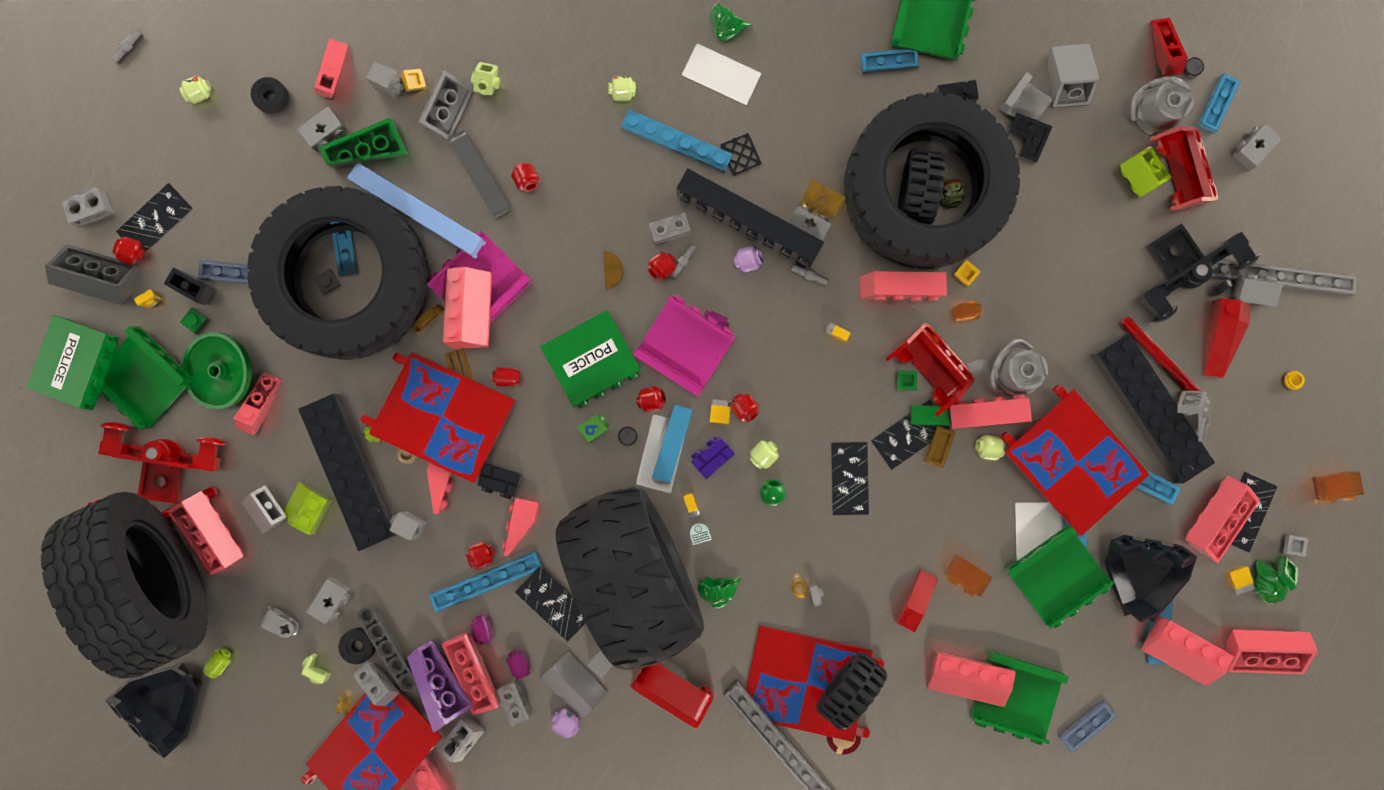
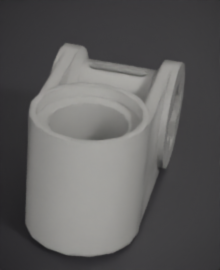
[259,607,300,638]

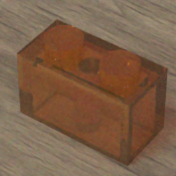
[1312,471,1364,503]
[944,555,993,597]

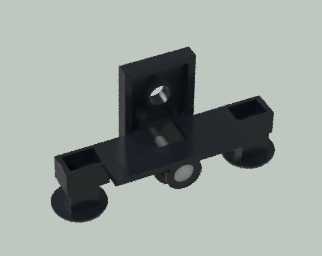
[1139,224,1260,323]

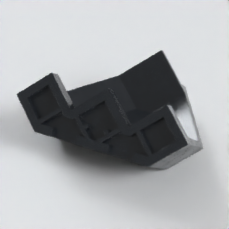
[1105,535,1197,622]
[105,663,203,758]

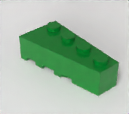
[319,117,410,168]

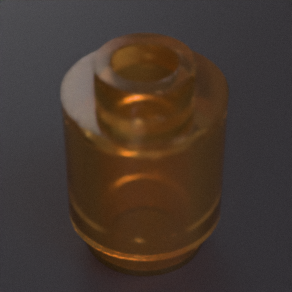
[952,301,982,323]

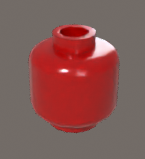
[511,163,539,192]
[113,237,145,264]
[647,252,676,280]
[636,386,666,413]
[731,394,759,422]
[465,541,495,570]

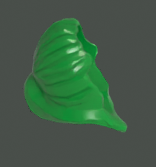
[710,3,753,41]
[1254,559,1288,605]
[697,577,741,609]

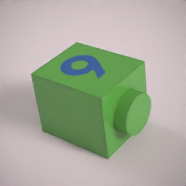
[577,414,609,443]

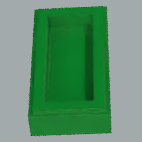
[910,405,950,426]
[1278,555,1298,590]

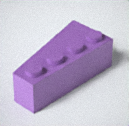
[407,640,473,733]

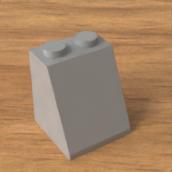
[1047,44,1099,108]

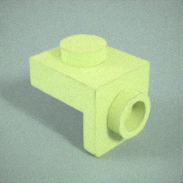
[301,654,331,684]

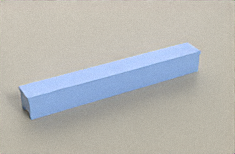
[347,162,486,259]

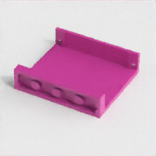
[427,230,532,323]
[633,295,736,397]

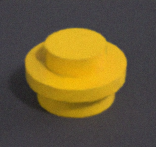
[1284,371,1305,390]

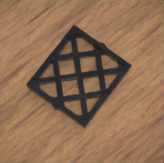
[720,133,762,176]

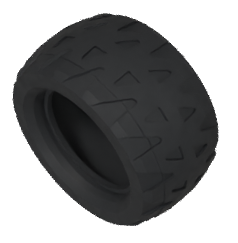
[555,487,704,670]

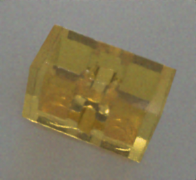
[800,179,846,220]

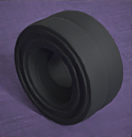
[250,77,289,114]
[338,628,376,664]

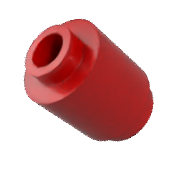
[492,367,520,387]

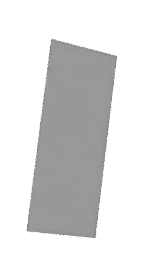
[965,358,990,377]

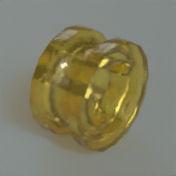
[791,580,809,598]
[336,696,351,715]

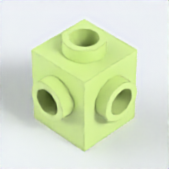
[471,62,500,95]

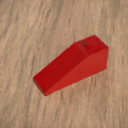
[1151,18,1188,77]
[894,570,938,633]

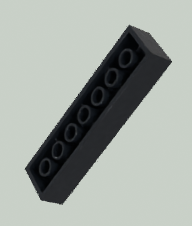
[676,168,824,268]
[1090,333,1215,484]
[298,393,397,551]

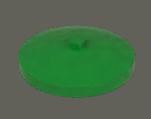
[182,332,252,410]

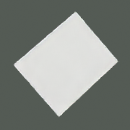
[1015,502,1062,560]

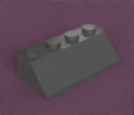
[45,244,139,305]

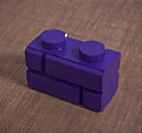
[691,436,735,479]

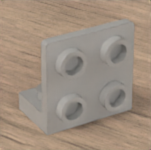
[1000,72,1052,120]
[1177,391,1211,442]

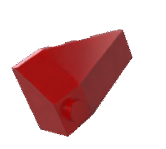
[1203,298,1252,378]

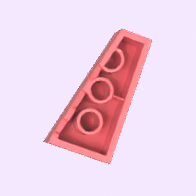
[860,271,947,301]
[950,395,1032,429]

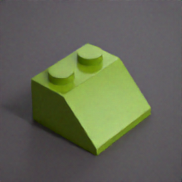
[1119,146,1172,197]
[283,482,334,535]

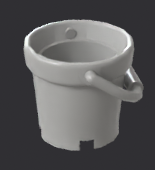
[1130,76,1195,136]
[990,339,1048,398]

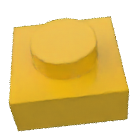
[401,69,426,91]
[953,259,981,287]
[134,289,162,308]

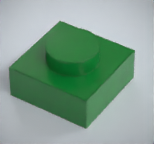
[180,307,209,335]
[897,371,917,390]

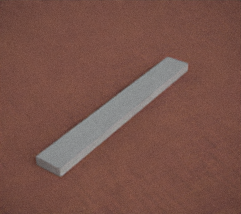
[1211,259,1358,296]
[723,681,831,790]

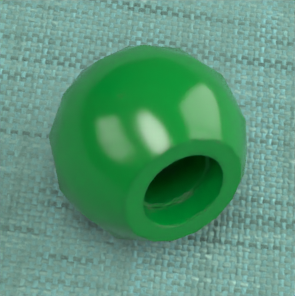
[759,480,786,506]

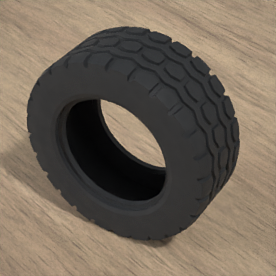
[844,92,1020,269]
[247,186,429,360]
[41,492,208,679]

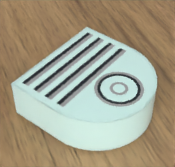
[690,523,711,545]

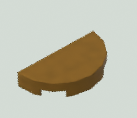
[603,251,623,290]
[412,304,445,334]

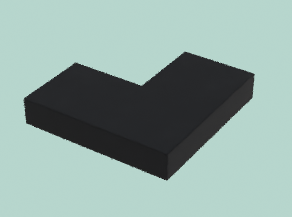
[1009,113,1053,163]

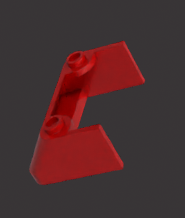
[1150,126,1218,211]
[885,324,975,417]
[630,662,714,729]

